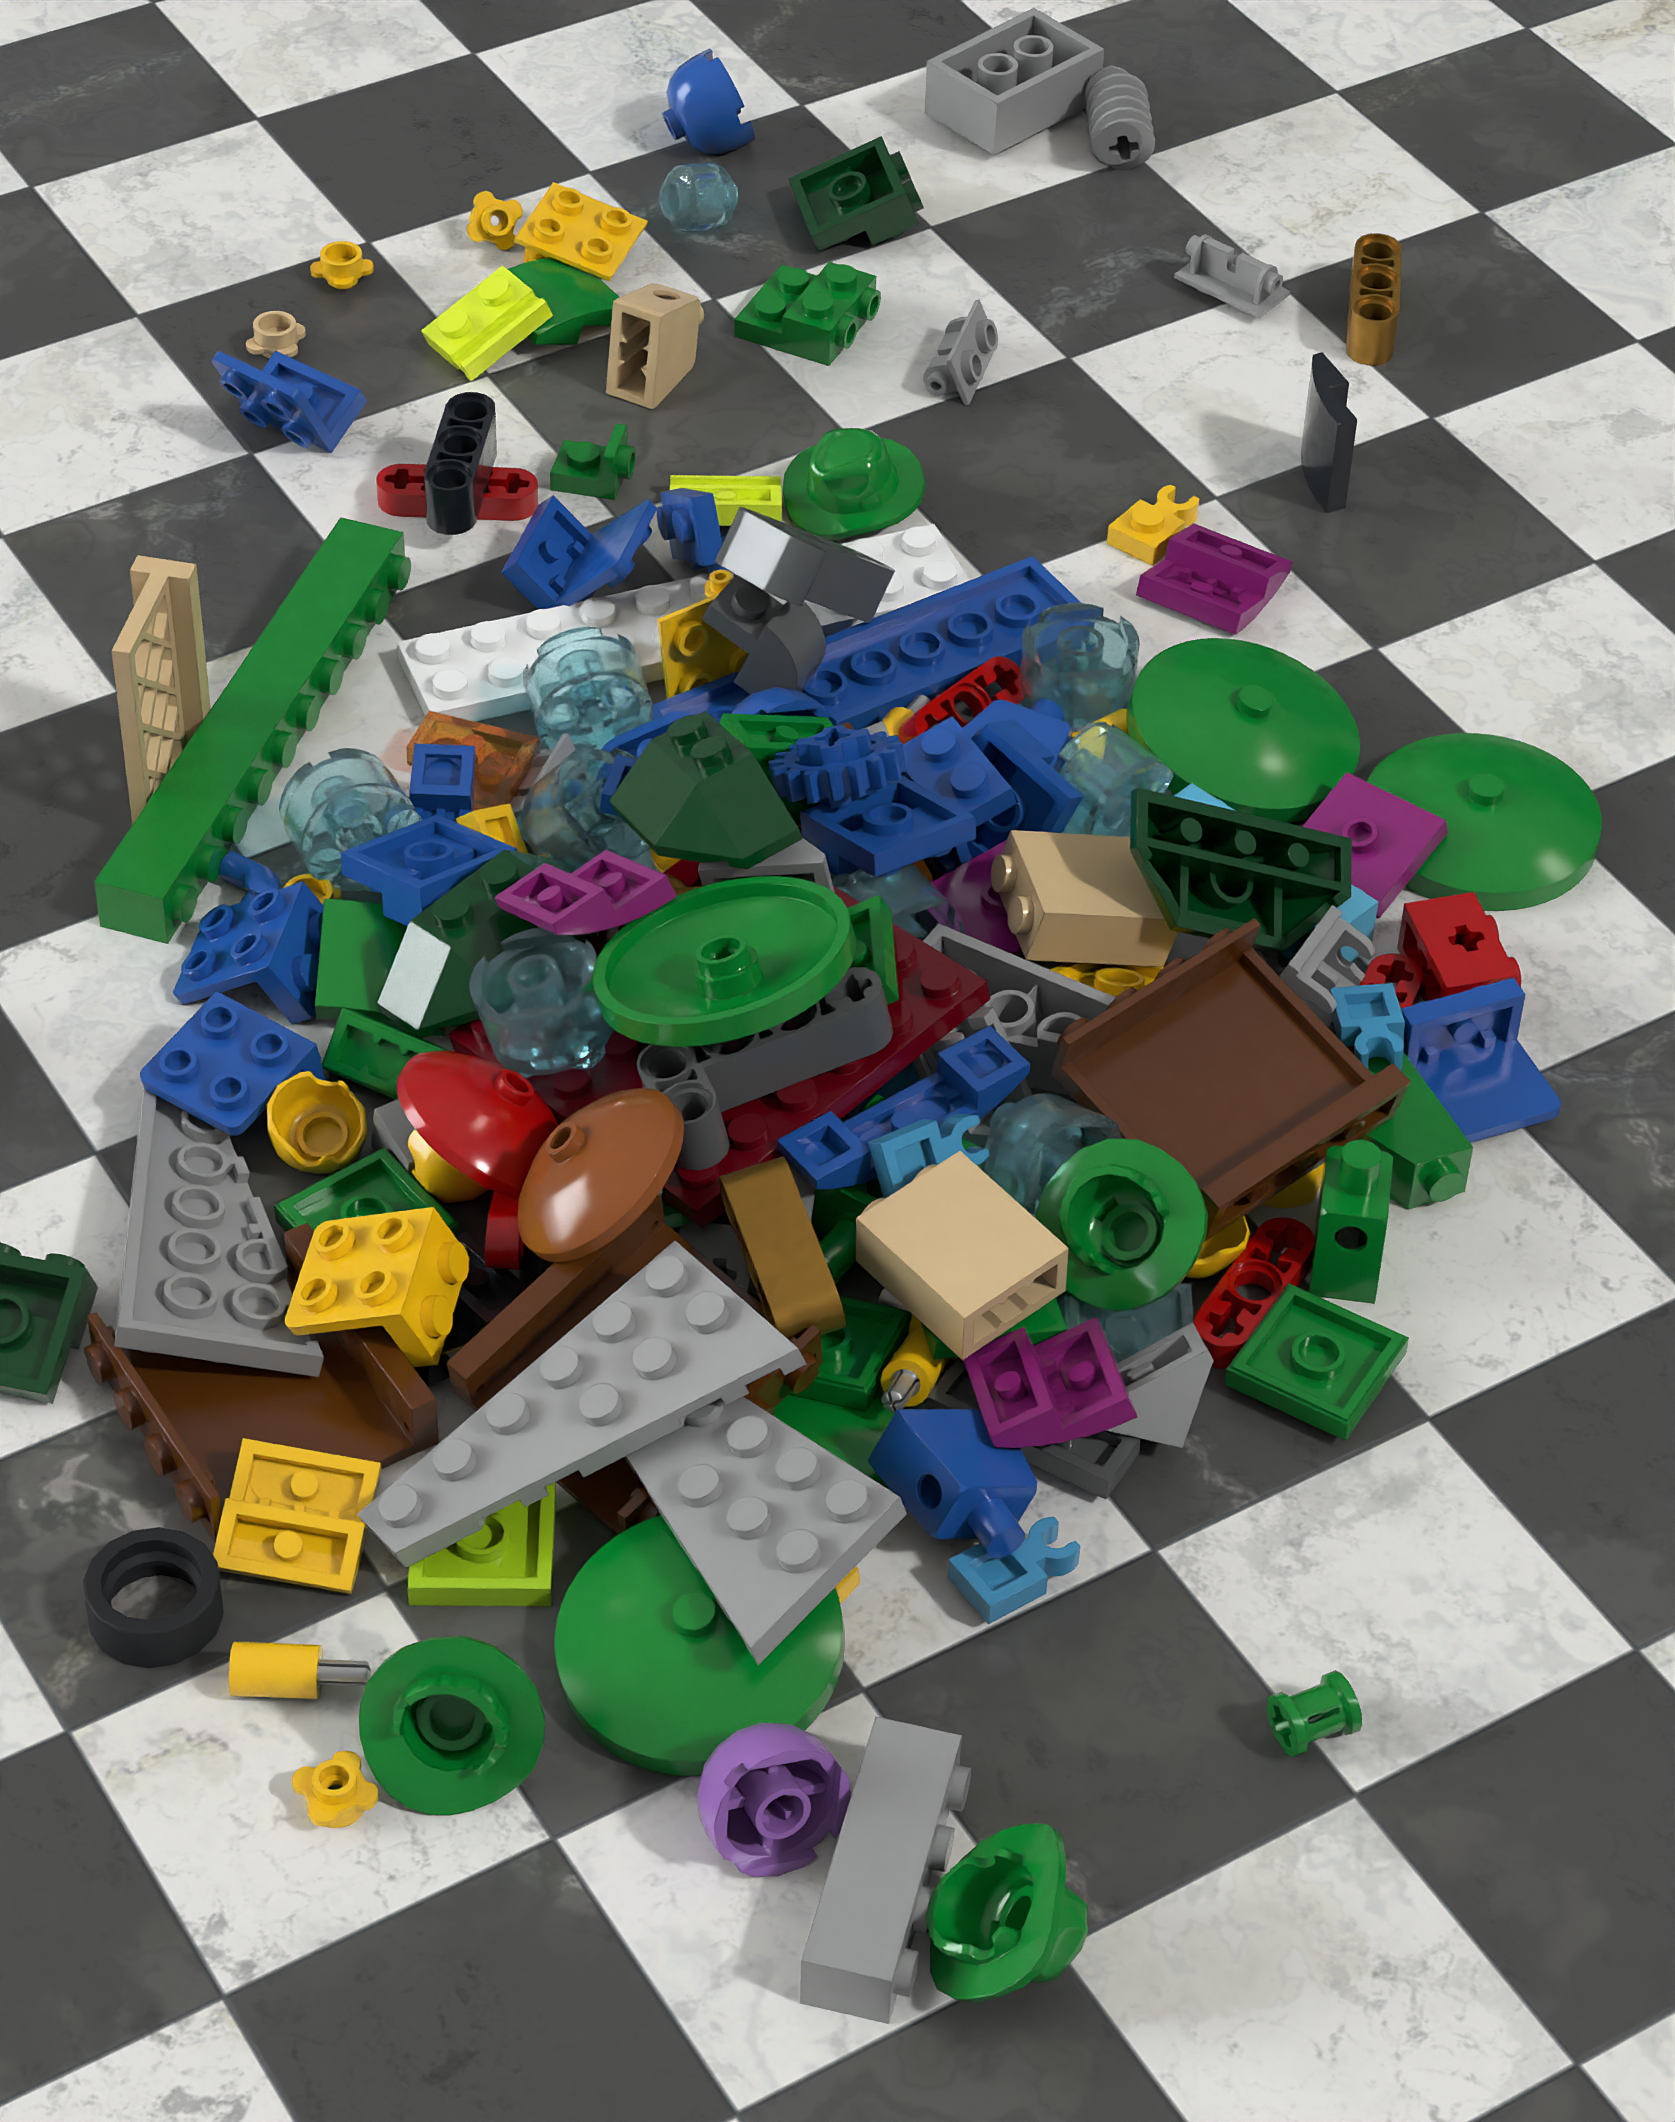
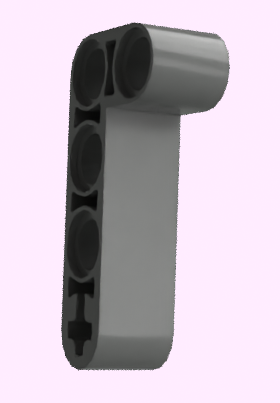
[715,507,895,623]
[637,967,893,1170]

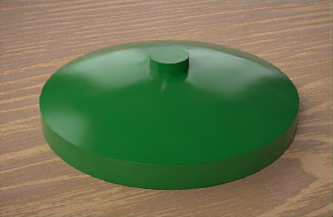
[1126,638,1360,824]
[1367,733,1602,911]
[592,876,856,1047]
[555,1515,845,1776]

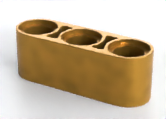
[1346,233,1402,366]
[718,1156,846,1341]

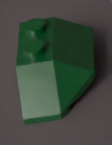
[609,711,803,869]
[1130,787,1352,954]
[377,850,599,1039]

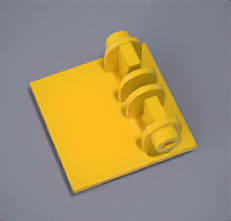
[514,182,648,282]
[657,570,749,699]

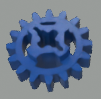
[769,725,907,808]

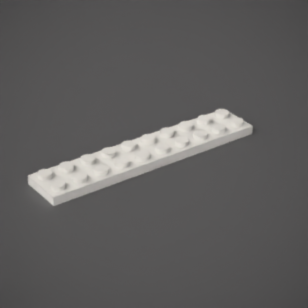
[397,524,970,731]

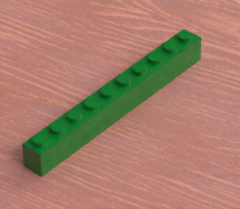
[94,517,411,944]

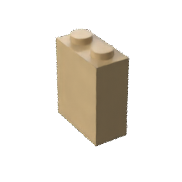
[991,830,1178,967]
[856,1151,1069,1360]

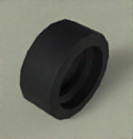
[83,1527,224,1668]

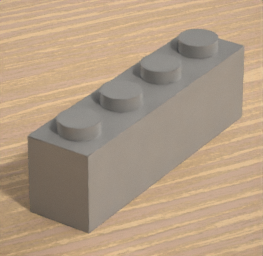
[800,1716,971,2024]

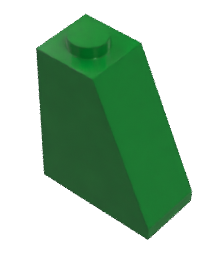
[1359,1052,1473,1210]

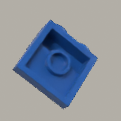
[967,719,1084,858]
[800,775,976,878]
[340,814,517,926]

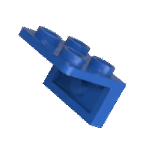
[211,351,367,453]
[657,488,806,573]
[501,495,657,610]
[901,716,1017,876]
[173,881,324,1024]
[1401,978,1561,1143]
[140,991,325,1135]

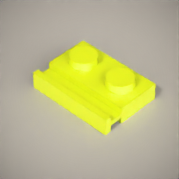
[421,265,553,382]
[670,475,782,526]

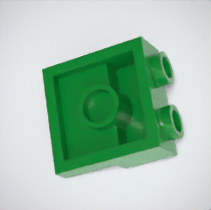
[734,262,881,366]

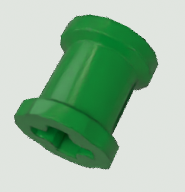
[1267,1670,1362,1757]

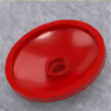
[396,1051,559,1199]

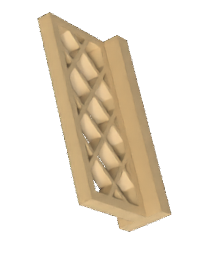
[112,555,211,825]

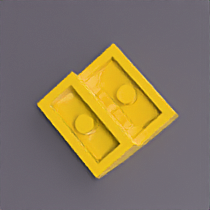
[213,1438,382,1594]

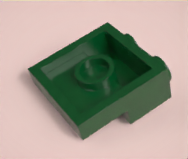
[788,136,924,252]
[0,1242,98,1404]

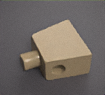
[606,283,704,410]

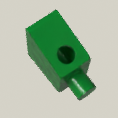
[1309,1140,1393,1304]

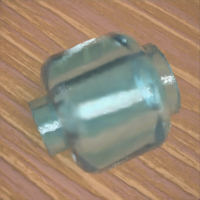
[659,162,738,232]

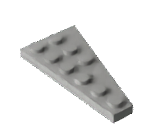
[114,1087,324,1377]
[357,1241,807,1568]
[624,1397,907,1665]

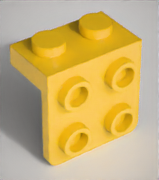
[285,1207,470,1367]

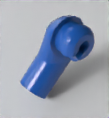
[218,851,281,902]

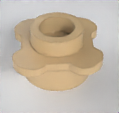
[246,311,306,359]

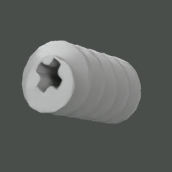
[1084,65,1155,169]

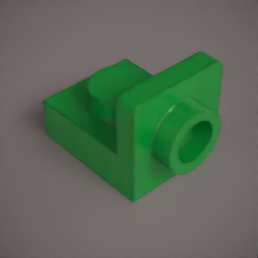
[550,424,636,500]

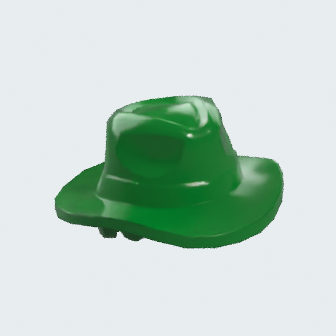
[783,428,926,540]
[1035,1139,1208,1312]
[359,1635,545,1815]
[925,1823,1088,2003]

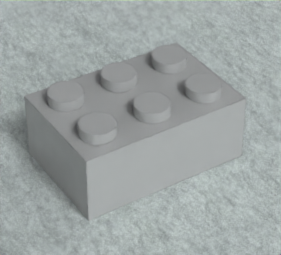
[924,8,1104,155]

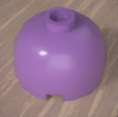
[697,1723,851,1877]

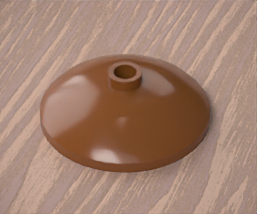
[518,1088,684,1262]

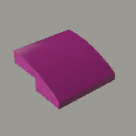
[1136,523,1293,635]
[494,850,677,935]
[964,1317,1138,1448]

